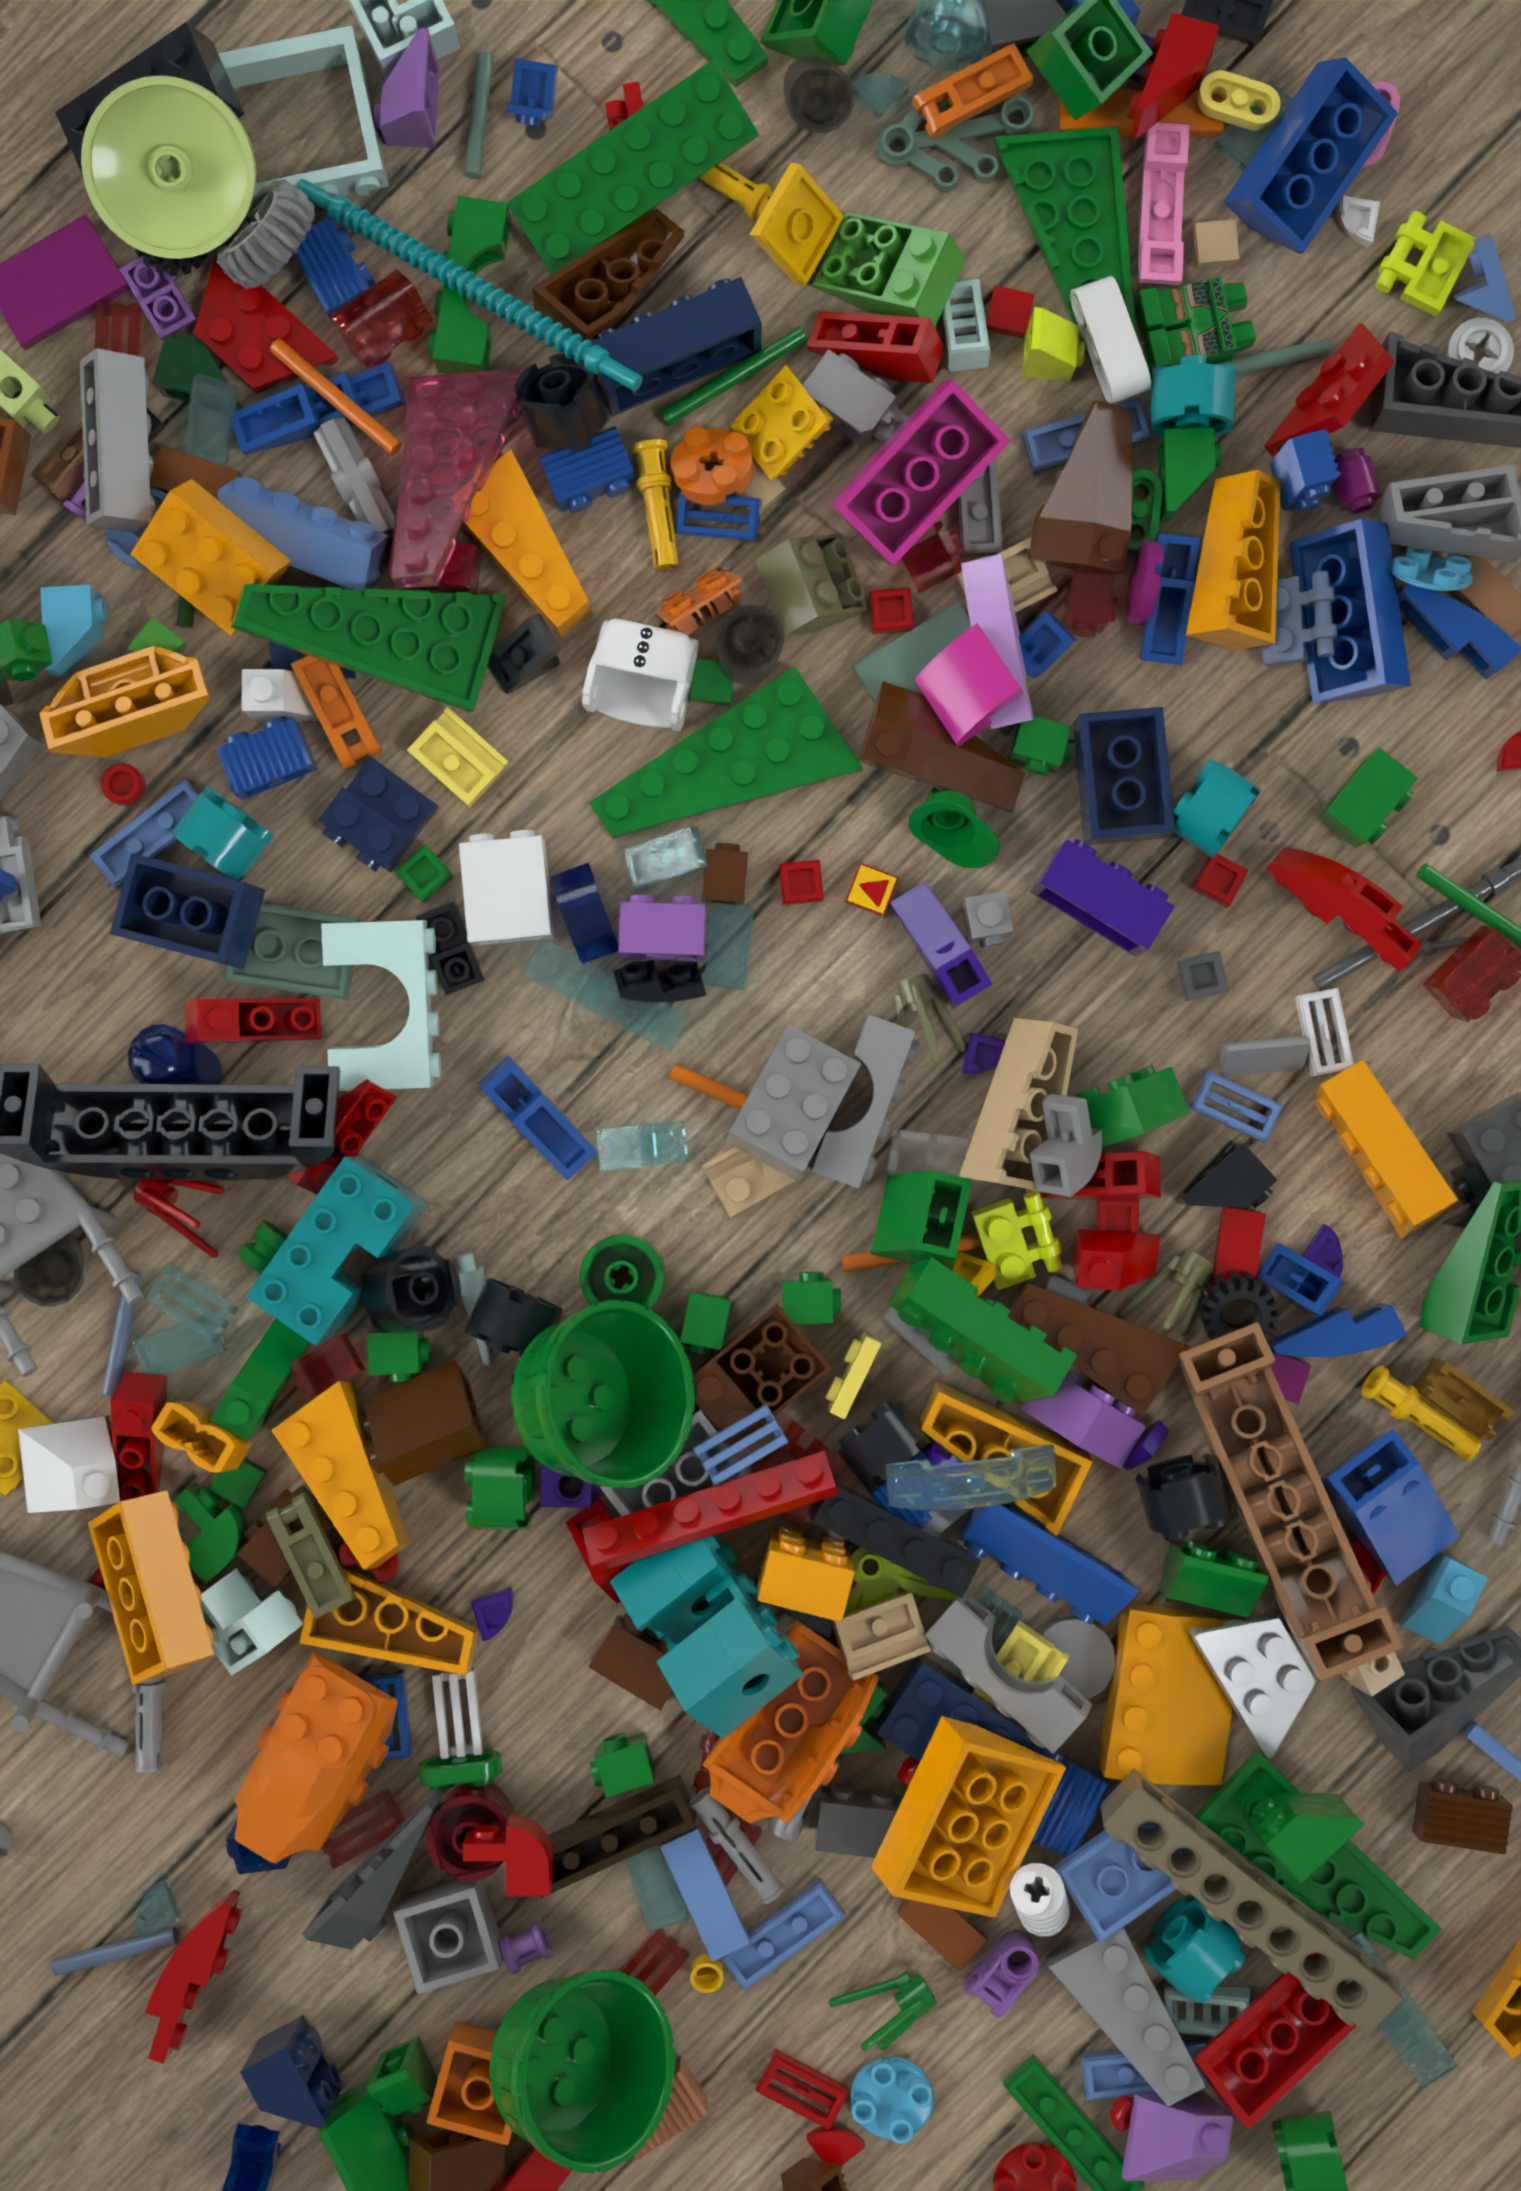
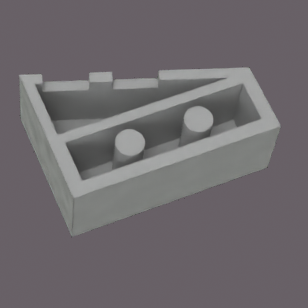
[1378,465,1521,563]

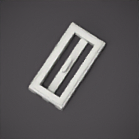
[1295,988,1354,1077]
[432,1668,484,1759]

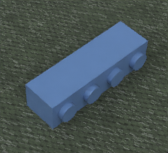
[217,477,389,590]

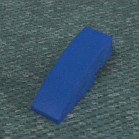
[1140,532,1201,665]
[1397,585,1521,680]
[478,1055,598,1180]
[1267,1303,1408,1357]

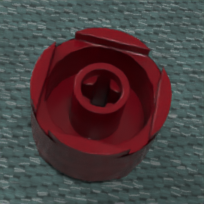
[426,1783,515,1882]

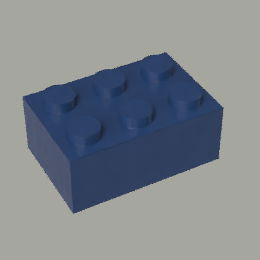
[1073,707,1175,845]
[110,853,265,970]

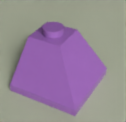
[374,28,440,148]
[1122,2093,1234,2181]

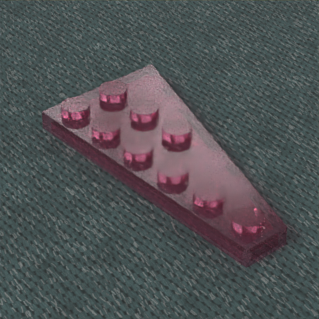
[391,367,528,589]

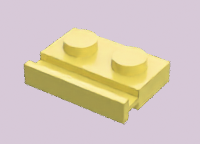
[407,707,510,808]
[825,1332,882,1420]
[974,1620,1070,1706]

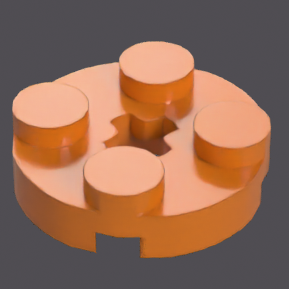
[670,426,754,505]

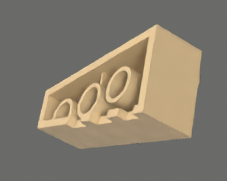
[959,1018,1078,1191]

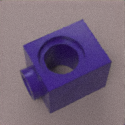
[540,1464,601,1508]

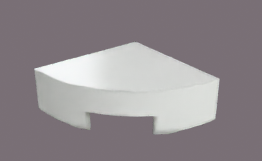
[1336,195,1380,247]

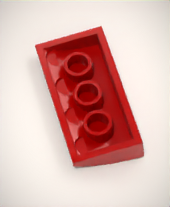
[1192,1953,1357,2130]

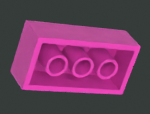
[828,380,1011,566]

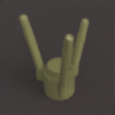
[893,974,967,1064]
[1117,1249,1215,1335]

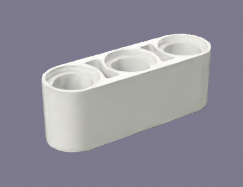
[1070,276,1151,404]

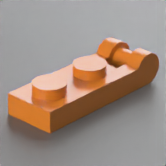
[911,43,1034,139]
[291,655,383,770]

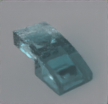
[596,1121,689,1171]

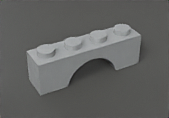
[812,1014,920,1188]
[924,1591,1092,1754]

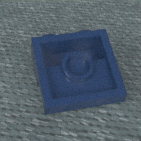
[319,756,438,873]

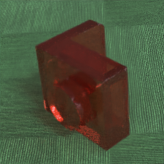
[901,520,965,593]
[291,1334,366,1399]

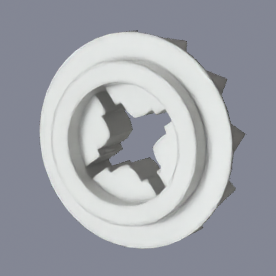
[1446,318,1514,374]

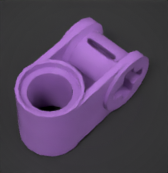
[963,1930,1039,2018]

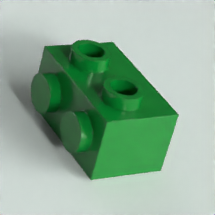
[1317,747,1418,848]

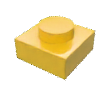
[953,1252,996,1297]

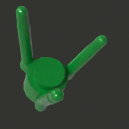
[829,1971,938,2051]

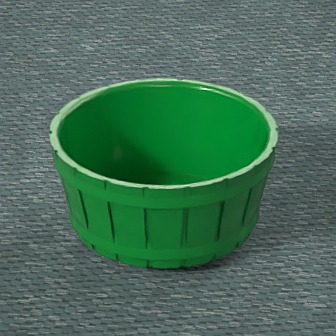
[511,1300,695,1489]
[489,1970,675,2173]

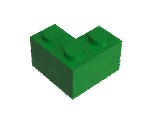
[1075,1065,1190,1148]

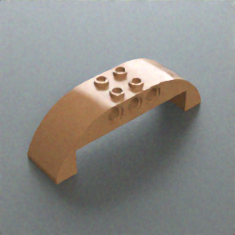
[1179,1322,1404,1681]

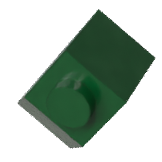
[152,334,243,414]

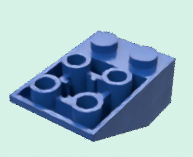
[1321,1429,1460,1586]

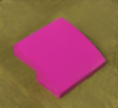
[914,623,1024,747]

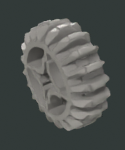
[217,179,315,289]

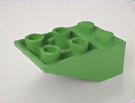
[812,211,966,327]

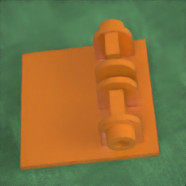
[655,568,742,636]

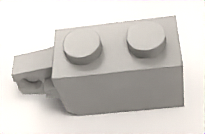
[803,349,908,445]

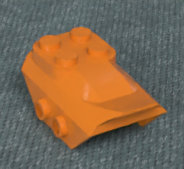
[702,1620,879,1824]
[234,1650,398,1864]

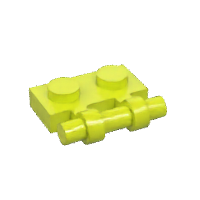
[1375,211,1476,317]
[970,1191,1063,1291]

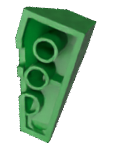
[1419,1179,1521,1345]

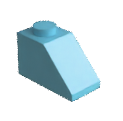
[40,584,109,679]
[1399,1553,1488,1645]

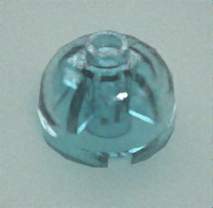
[905,0,989,70]

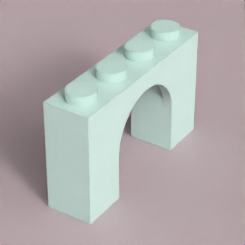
[321,920,441,1091]

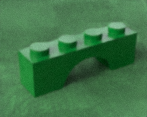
[428,196,512,379]

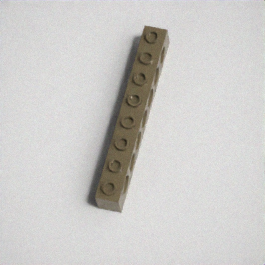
[1101,1768,1403,2034]

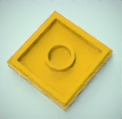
[749,163,845,287]

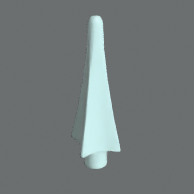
[457,1253,492,1366]

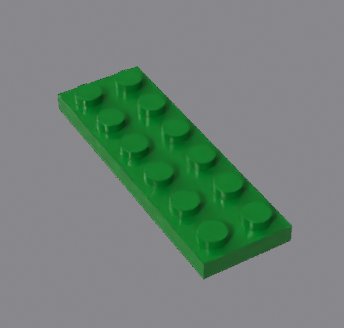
[507,59,759,275]

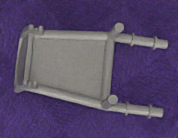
[0,1153,144,1377]
[0,1551,129,1757]

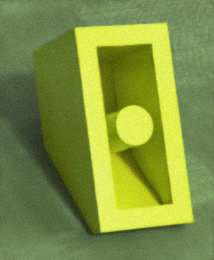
[1022,307,1085,381]

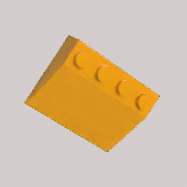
[1097,1601,1245,1786]
[871,1716,1066,1918]

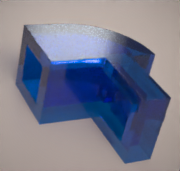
[550,862,619,964]
[222,2123,281,2191]

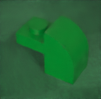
[174,1483,247,1585]

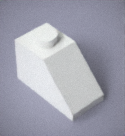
[241,669,319,721]

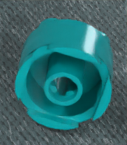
[1150,355,1236,437]
[1173,759,1262,859]
[172,786,275,881]
[1144,1896,1245,2003]

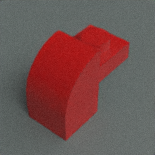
[463,1814,553,1896]

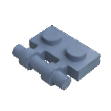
[1262,571,1337,667]

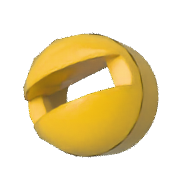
[690,1953,724,1993]

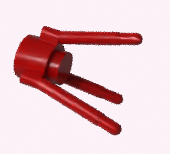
[134,1180,225,1258]

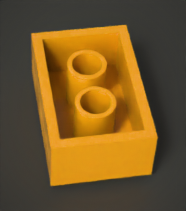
[130,479,292,636]
[757,1525,855,1622]

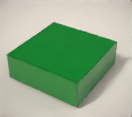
[690,659,735,706]
[394,844,454,903]
[209,1458,267,1509]

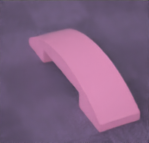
[1138,123,1190,285]

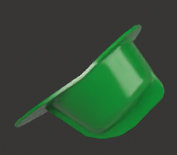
[908,787,1000,868]

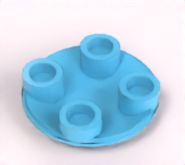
[1390,546,1473,591]
[850,2057,934,2144]

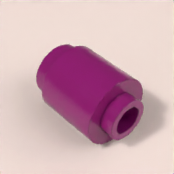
[1333,448,1382,514]

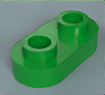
[1128,469,1163,555]
[418,1750,503,1791]

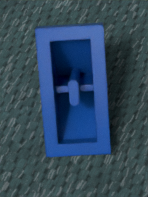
[1256,1243,1344,1317]

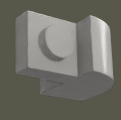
[1030,1094,1102,1197]

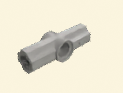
[313,417,396,542]

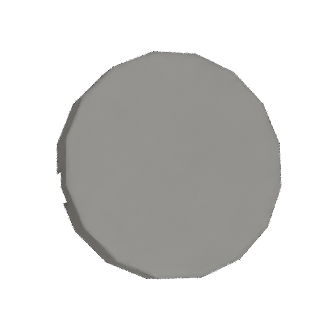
[1040,1616,1116,1700]

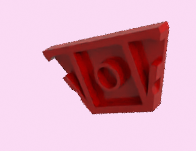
[193,253,339,393]
[1263,323,1395,457]

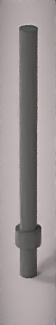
[1312,857,1521,990]

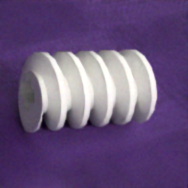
[1010,1863,1070,1937]

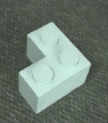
[348,0,461,80]
[200,1568,303,1676]

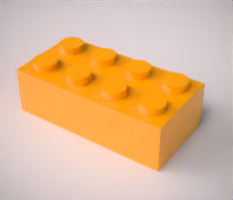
[88,1490,214,1686]

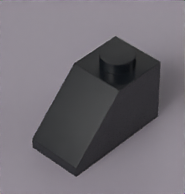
[1175,1143,1277,1208]

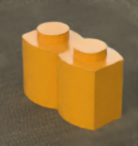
[151,1401,252,1473]

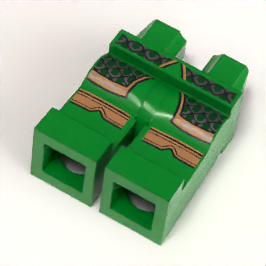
[1134,276,1256,378]

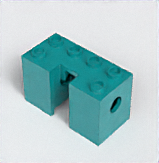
[246,1156,430,1346]
[610,1534,804,1738]

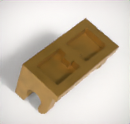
[1413,1357,1515,1440]

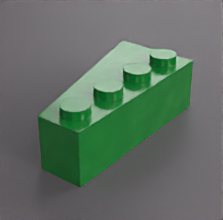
[887,1257,1077,1404]

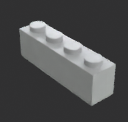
[80,348,155,532]

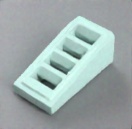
[941,279,990,372]
[1164,1986,1251,2037]

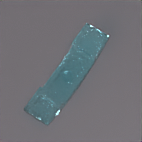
[523,938,689,1052]
[886,1445,1056,1510]
[1344,1930,1458,2089]

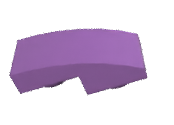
[119,256,197,340]

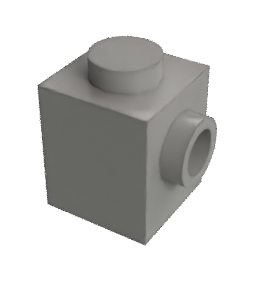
[961,891,1014,948]

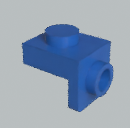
[506,58,558,126]
[1019,610,1077,679]

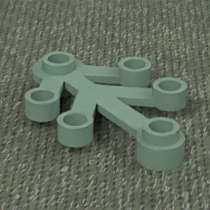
[877,84,1034,193]

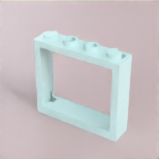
[218,25,389,203]

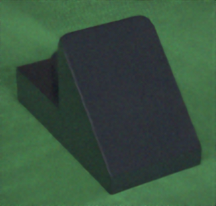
[488,614,561,694]
[1443,1163,1518,1238]

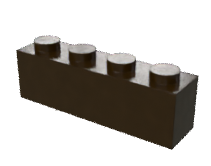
[540,1774,697,1898]

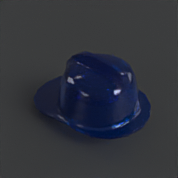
[128,1024,222,1085]

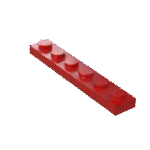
[582,1450,839,1574]

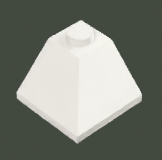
[18,1416,120,1513]

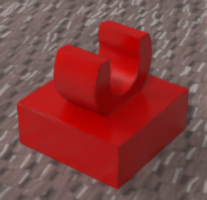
[605,81,643,131]

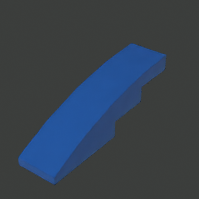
[229,361,406,455]

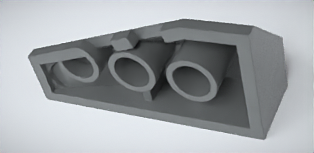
[302,1787,444,1950]

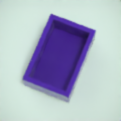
[1030,839,1175,957]

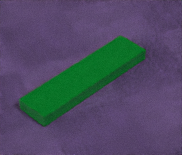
[1002,2053,1145,2191]

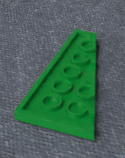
[994,126,1137,378]
[231,584,507,713]
[589,666,863,839]
[1194,1750,1442,1960]

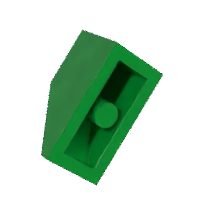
[1157,427,1222,523]
[367,2036,438,2116]

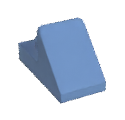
[1453,233,1517,322]

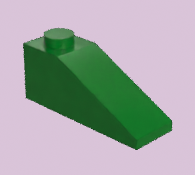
[210,1318,311,1441]

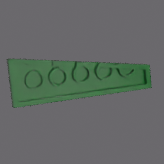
[647,0,769,88]

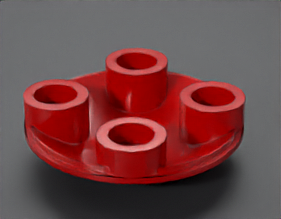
[993,2142,1078,2191]

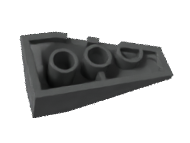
[1351,1626,1521,1772]

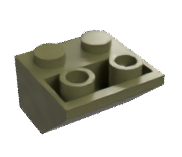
[755,534,870,637]

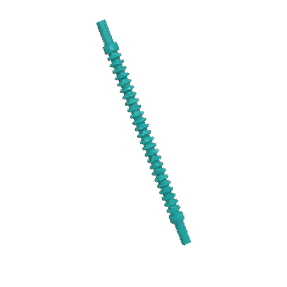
[296,179,643,392]

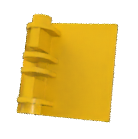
[730,365,834,482]
[0,1380,54,1496]

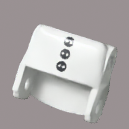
[582,618,699,731]

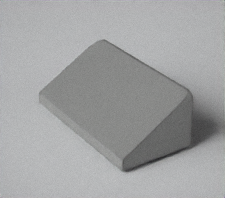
[1218,1036,1310,1076]

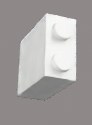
[459,830,555,946]

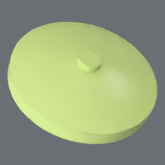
[81,76,256,259]

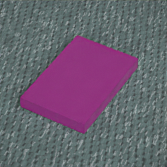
[0,214,130,350]

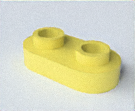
[1197,70,1281,131]

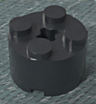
[514,353,609,451]
[362,1246,461,1333]
[464,1278,563,1357]
[838,1398,934,1492]
[1136,1454,1231,1541]

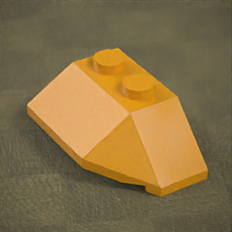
[39,645,210,757]

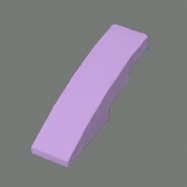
[961,553,1034,729]

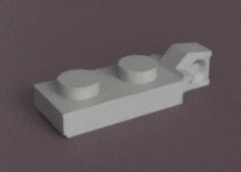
[0,816,42,934]

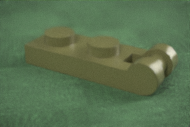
[266,1492,356,1619]

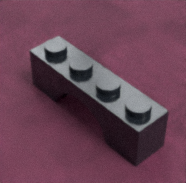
[808,1480,982,1598]

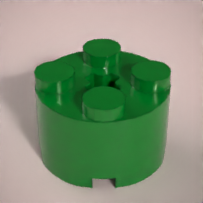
[579,1234,665,1310]
[465,1445,535,1530]
[1272,2111,1348,2191]

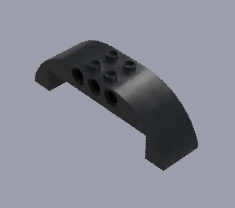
[0,1064,341,1181]

